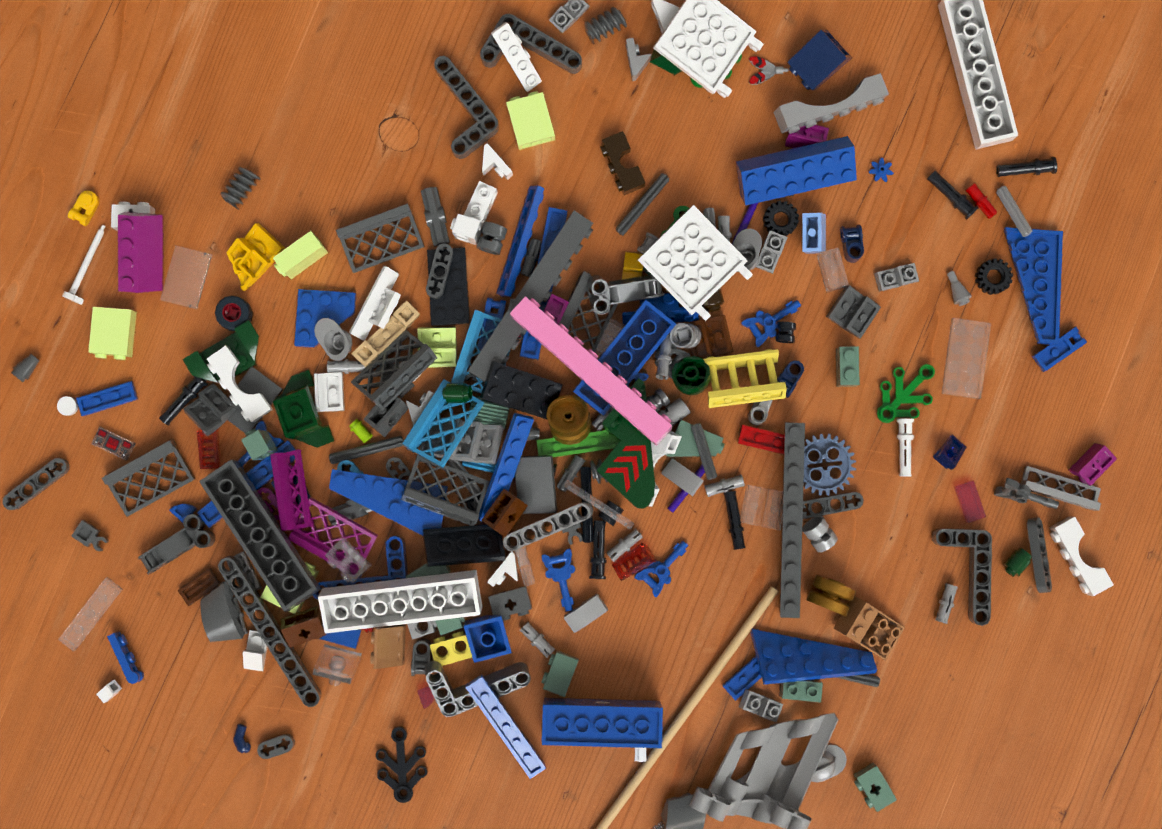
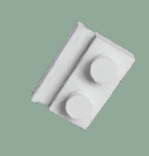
[314,372,345,412]

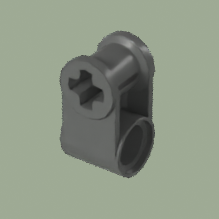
[411,638,432,676]

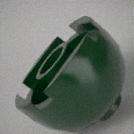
[672,356,711,396]

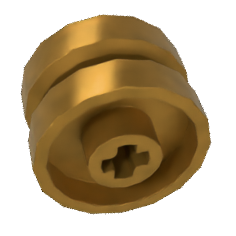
[547,395,592,445]
[806,575,856,616]

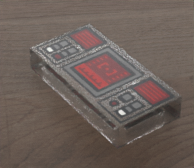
[91,427,136,460]

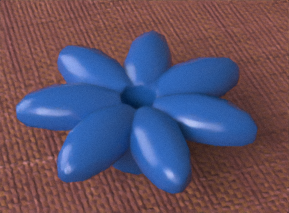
[869,158,894,182]

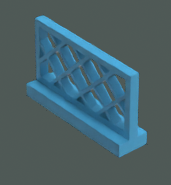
[451,310,511,393]
[402,379,484,468]

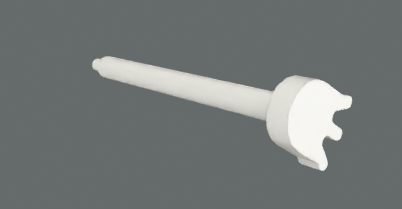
[62,225,106,305]

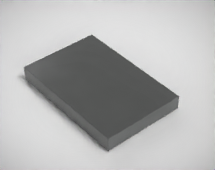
[228,367,283,433]
[515,455,557,514]

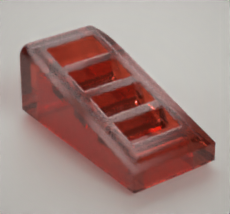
[197,429,220,469]
[612,543,656,581]

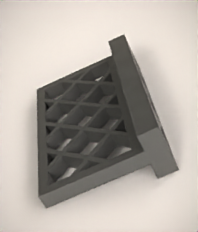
[336,204,424,273]
[559,271,618,352]
[351,330,437,411]
[102,439,195,517]
[401,455,490,526]

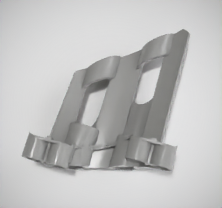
[689,713,839,829]

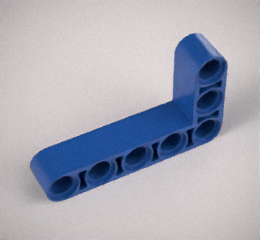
[313,536,408,600]

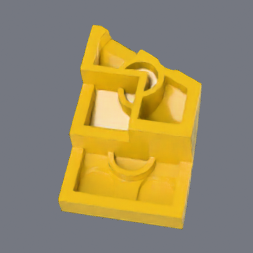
[226,223,285,291]

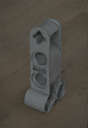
[588,275,664,315]
[138,514,215,575]

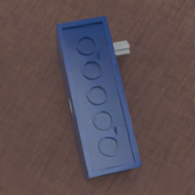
[542,698,663,762]

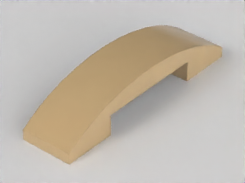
[351,301,420,367]

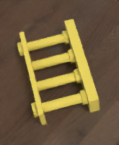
[703,349,787,408]

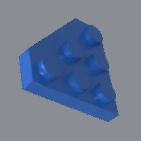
[294,289,357,348]

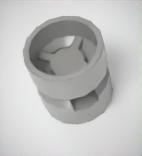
[670,323,701,348]
[802,516,838,552]

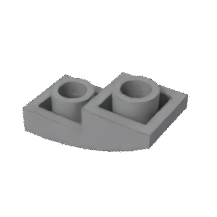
[549,0,590,33]
[756,231,788,274]
[874,263,919,292]
[661,458,704,497]
[226,551,262,597]
[563,594,608,633]
[739,689,784,722]

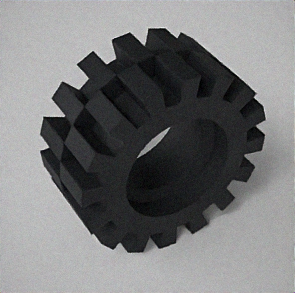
[763,201,799,236]
[975,259,1013,295]

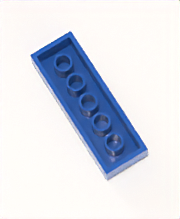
[736,136,857,206]
[572,300,676,416]

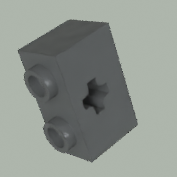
[488,586,532,621]

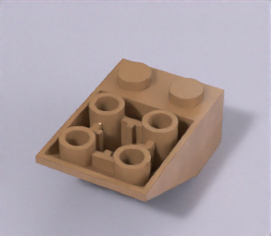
[834,596,905,660]
[370,625,406,669]

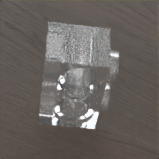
[325,538,372,583]

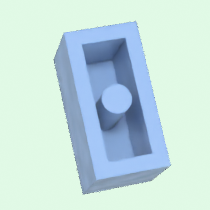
[802,213,826,254]

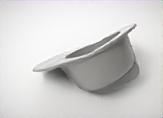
[733,229,762,272]
[315,318,352,361]
[812,745,847,782]

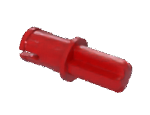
[965,183,997,219]

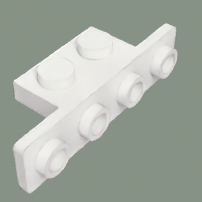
[491,22,542,92]
[349,266,401,341]

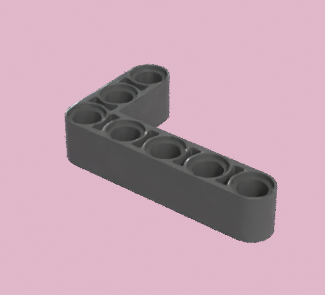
[480,14,582,74]
[434,56,499,159]
[931,529,992,626]
[425,661,531,717]

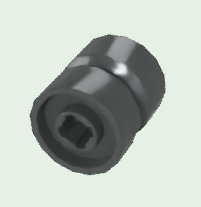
[476,222,508,255]

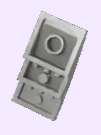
[420,418,504,464]

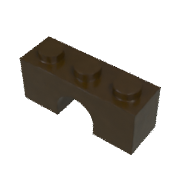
[600,131,645,196]

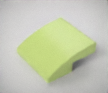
[417,327,457,368]

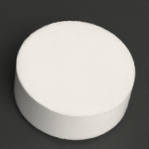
[57,396,78,416]

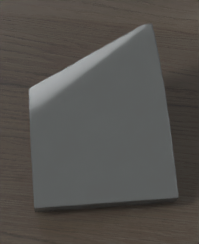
[200,581,245,642]
[661,789,708,829]

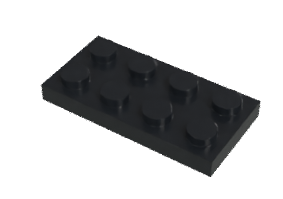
[427,248,470,326]
[480,361,563,420]
[423,525,505,567]

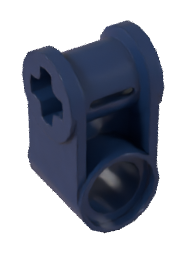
[840,225,864,263]
[777,360,804,398]

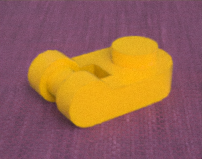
[68,191,99,226]

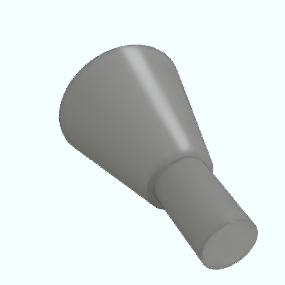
[947,271,972,306]

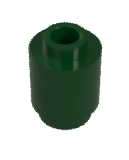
[442,383,473,403]
[1003,548,1032,577]

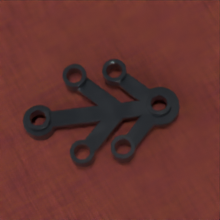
[376,726,428,803]

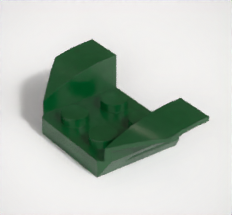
[182,320,259,383]
[273,370,334,448]

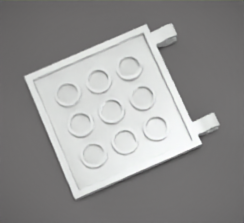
[653,0,764,98]
[638,205,753,321]

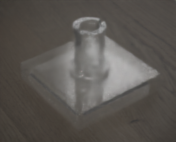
[313,644,362,686]

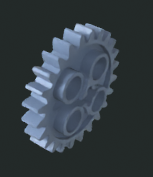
[804,434,856,496]

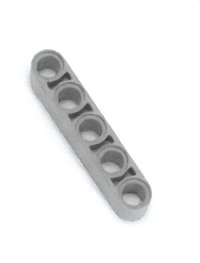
[503,502,593,551]

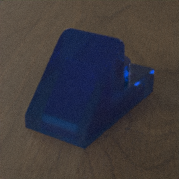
[933,435,967,470]

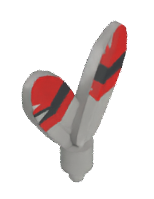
[749,56,789,85]

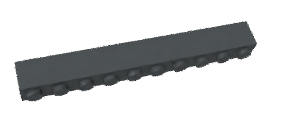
[468,210,593,383]
[780,422,805,618]

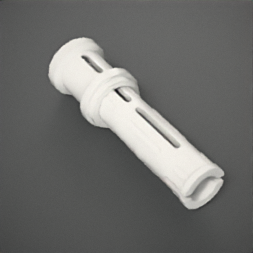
[897,419,914,476]

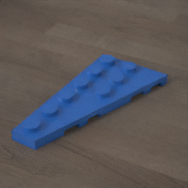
[1004,227,1063,345]
[329,469,448,536]
[750,629,877,685]

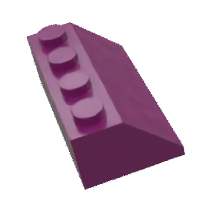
[118,212,163,293]

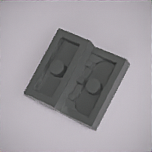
[826,285,881,339]
[183,383,237,436]

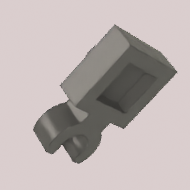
[561,514,583,545]
[71,520,109,551]

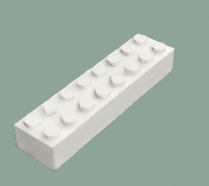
[938,0,1018,150]
[318,570,482,633]

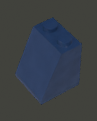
[788,29,852,90]

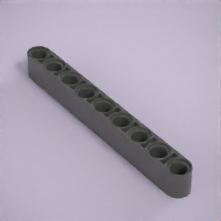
[218,556,321,707]

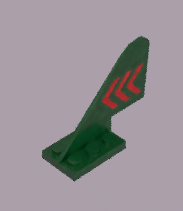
[596,378,655,509]

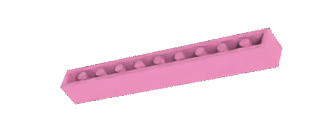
[510,296,672,446]

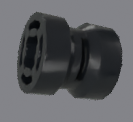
[776,322,796,343]
[598,500,624,526]

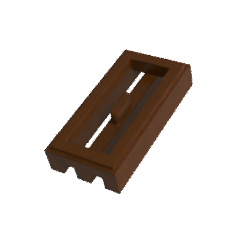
[177,568,221,606]

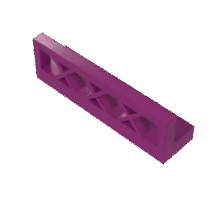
[270,450,312,531]

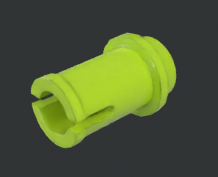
[349,419,373,444]

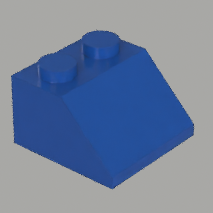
[464,615,512,663]

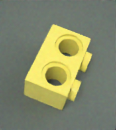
[430,631,472,666]

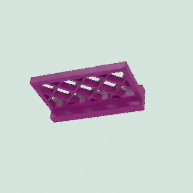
[288,497,378,577]

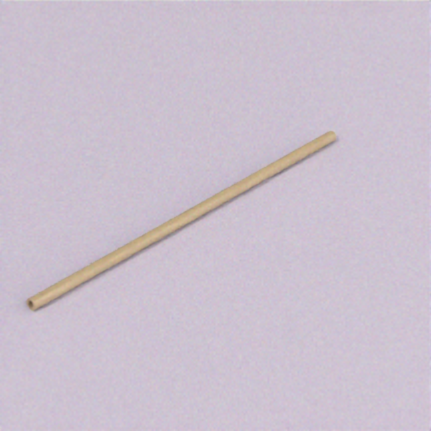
[595,586,779,829]

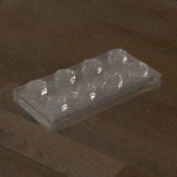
[941,318,991,399]

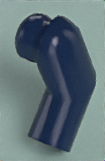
[233,724,251,753]

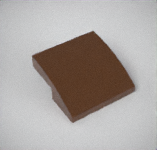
[687,315,734,359]

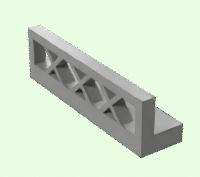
[1020,466,1101,511]

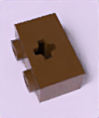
[482,489,528,537]
[281,606,327,648]

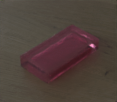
[954,481,986,523]

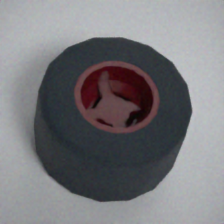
[215,296,253,331]

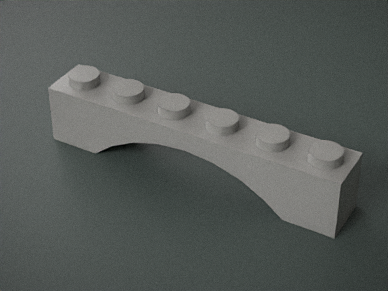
[773,73,889,134]

